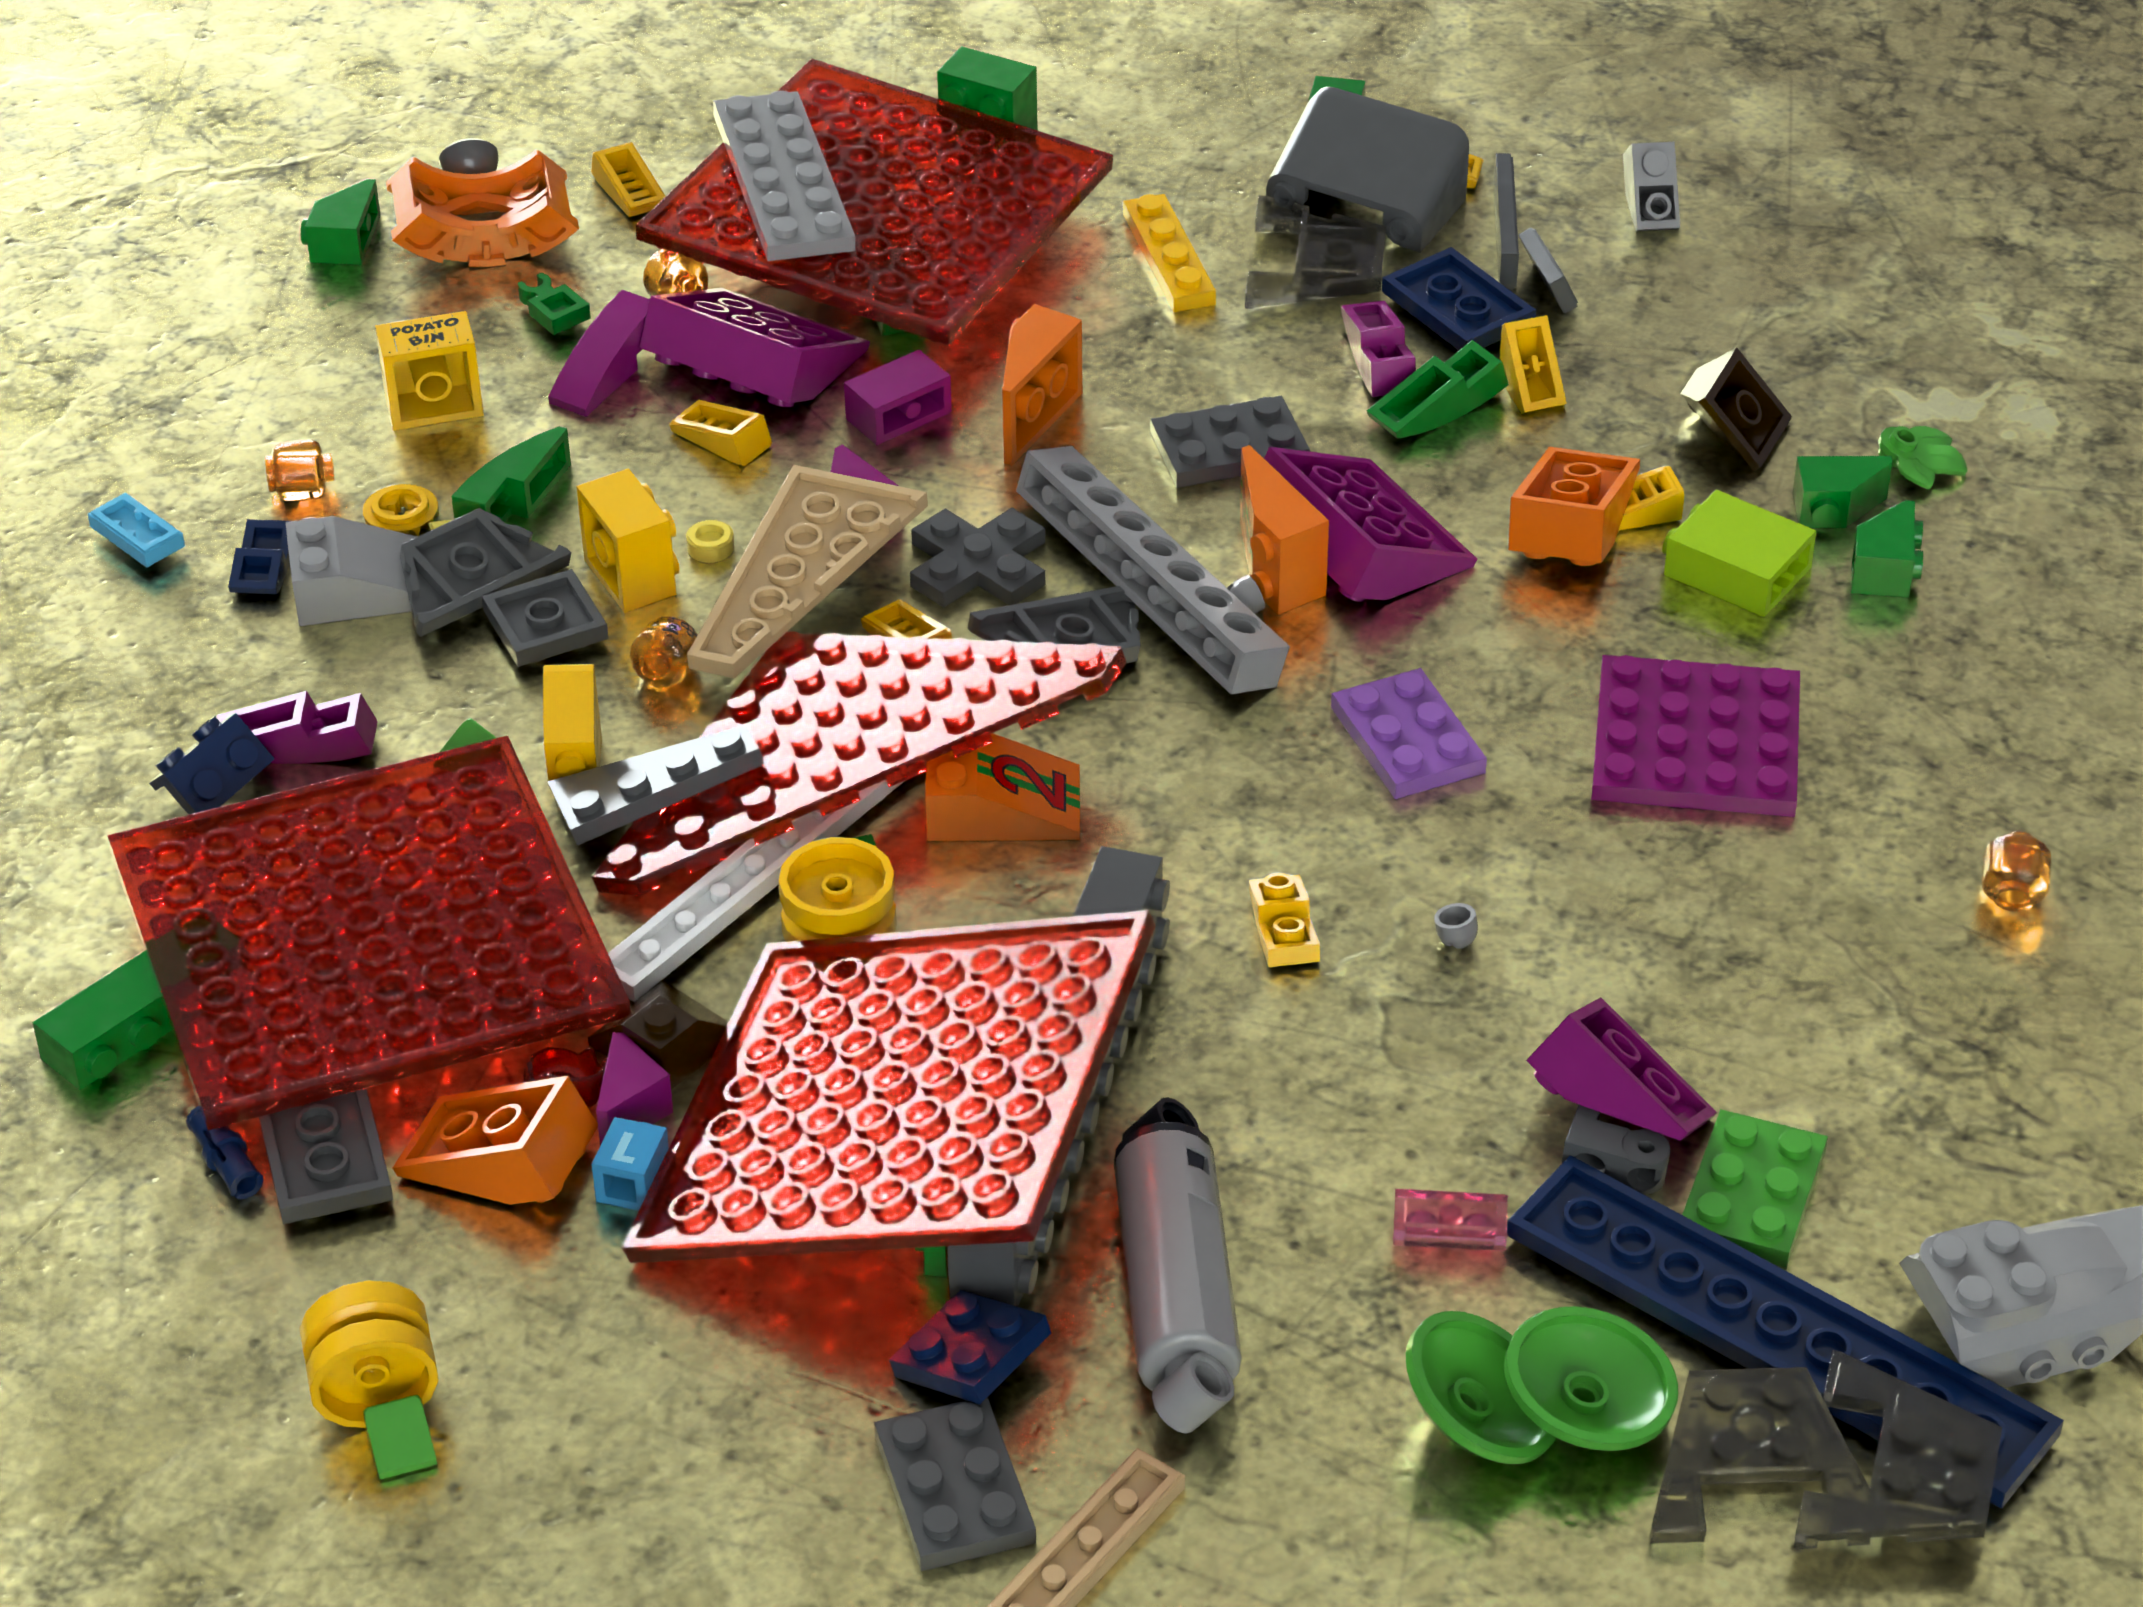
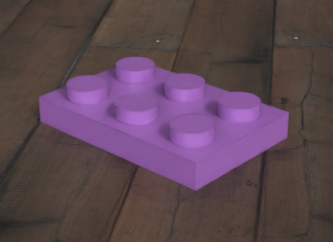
[1331,668,1487,799]

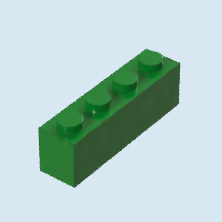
[32,914,249,1090]

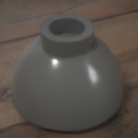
[439,138,499,174]

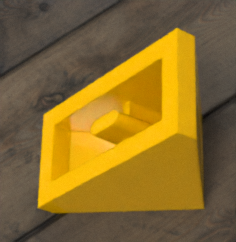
[1499,315,1567,414]

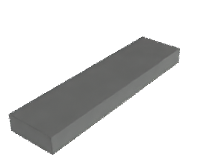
[1493,153,1519,290]

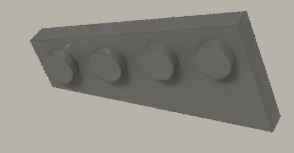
[548,725,765,846]

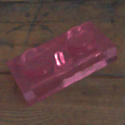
[1393,1188,1508,1252]

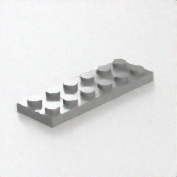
[713,91,855,261]

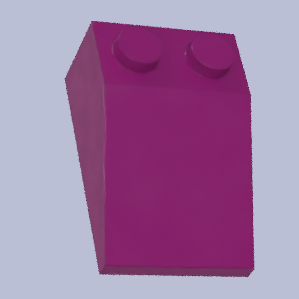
[1526,997,1717,1141]

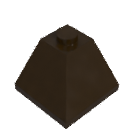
[1681,348,1792,471]
[588,980,740,1090]

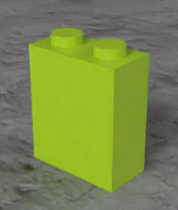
[1662,489,1816,618]

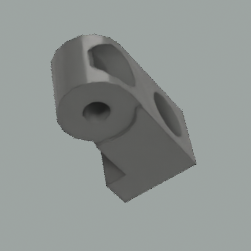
[1562,1105,1670,1195]

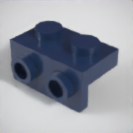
[149,713,275,824]

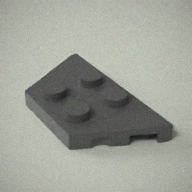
[400,508,571,637]
[967,586,1141,677]

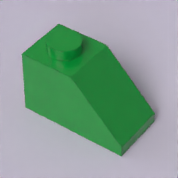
[301,179,381,265]
[1792,456,1893,528]

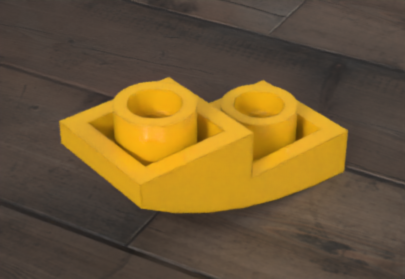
[1249,873,1320,968]

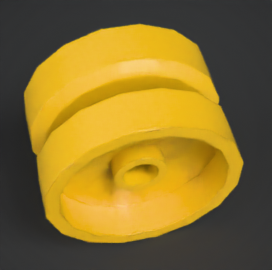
[778,837,897,969]
[299,1280,439,1428]

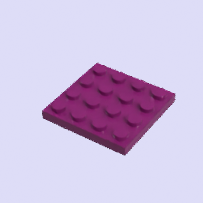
[1591,655,1800,817]

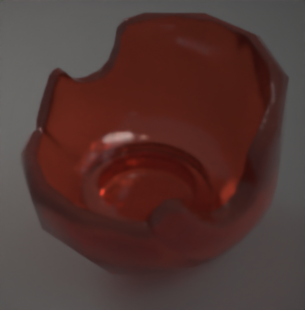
[523,1047,607,1109]

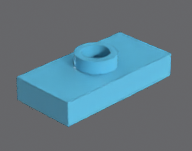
[88,493,185,568]

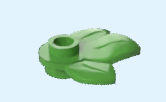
[1878,426,1968,489]

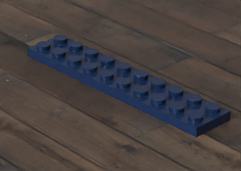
[1506,1155,2064,1509]

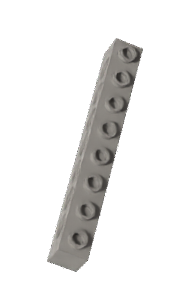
[1016,446,1290,694]

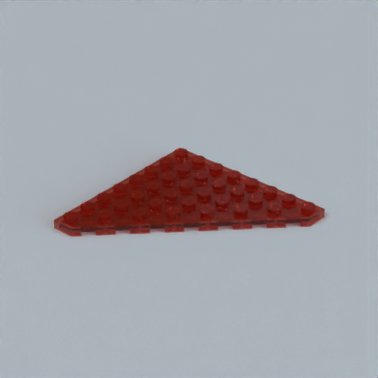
[592,631,1127,896]

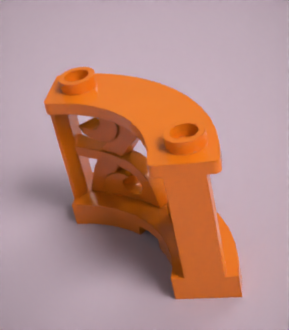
[386,150,579,267]

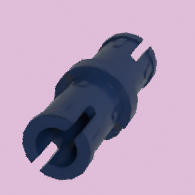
[186,1103,264,1199]

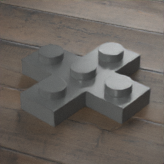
[910,508,1046,608]

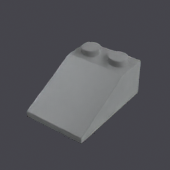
[285,516,417,626]

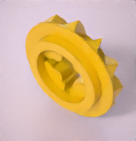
[363,484,439,537]

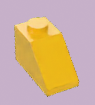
[543,664,602,780]

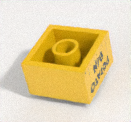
[375,311,484,431]

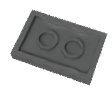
[1150,395,1310,488]
[254,1070,393,1225]
[874,1397,1036,1571]

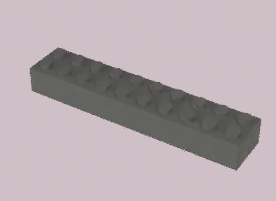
[947,846,1170,1307]

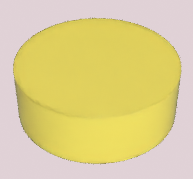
[686,520,734,563]

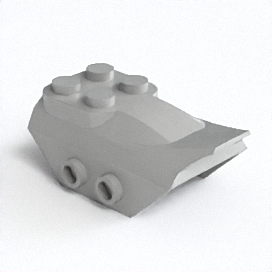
[1899,1205,2143,1388]

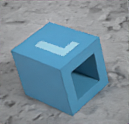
[591,1117,671,1213]

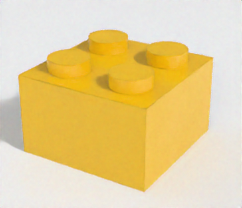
[576,468,680,613]

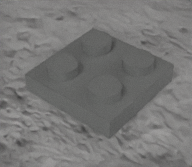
[482,569,609,667]

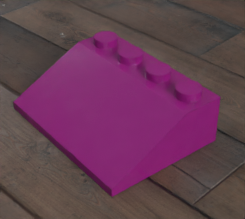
[639,288,870,407]
[1264,447,1478,602]

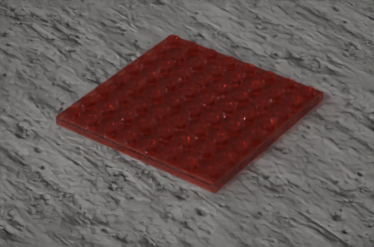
[636,59,1113,345]
[107,735,631,1131]
[621,910,1156,1263]

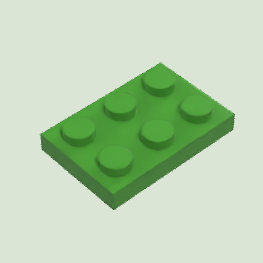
[1682,1109,1828,1268]

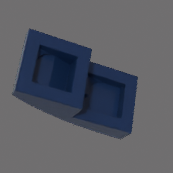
[228,519,291,594]

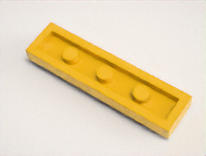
[1123,194,1216,312]

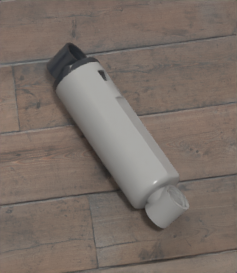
[1114,1097,1242,1434]

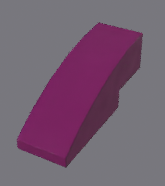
[548,290,650,417]
[1341,301,1416,397]
[216,691,378,764]

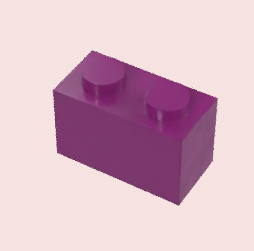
[844,350,952,446]

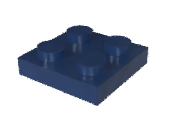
[889,1290,1052,1404]

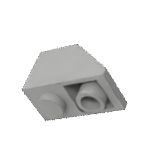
[1623,141,1680,231]

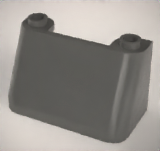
[1266,87,1469,253]

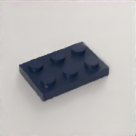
[1382,247,1536,350]

